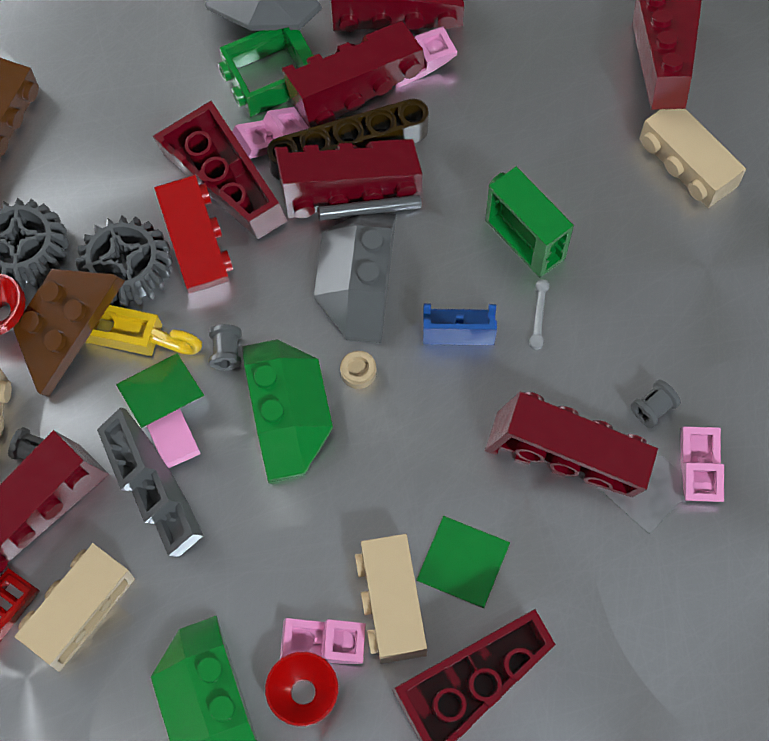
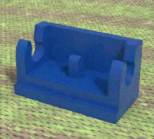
[423,303,497,345]

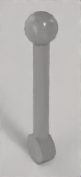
[529,279,550,350]

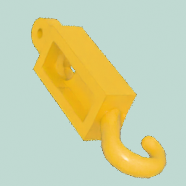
[85,305,202,356]

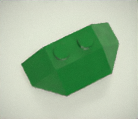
[242,339,333,483]
[151,616,257,741]

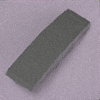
[97,407,204,557]

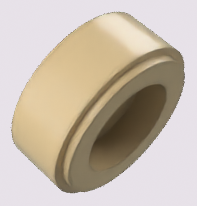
[340,351,377,389]

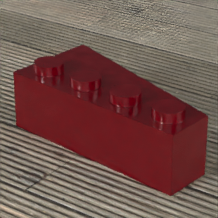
[331,0,464,32]
[632,0,702,110]
[281,21,425,128]
[152,101,287,239]
[275,139,423,218]
[485,391,658,497]
[0,430,109,573]
[392,609,556,741]

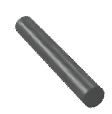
[317,194,422,221]

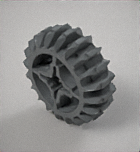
[0,198,69,290]
[75,215,173,308]

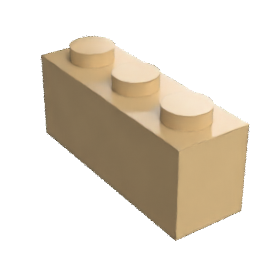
[639,109,746,209]
[355,534,427,664]
[14,543,135,672]

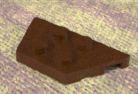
[13,269,125,397]

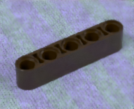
[267,99,429,180]

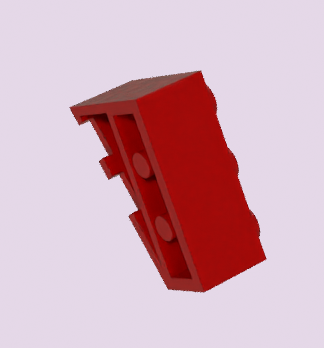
[154,175,233,294]

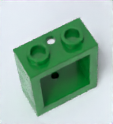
[218,27,314,117]
[485,166,574,278]

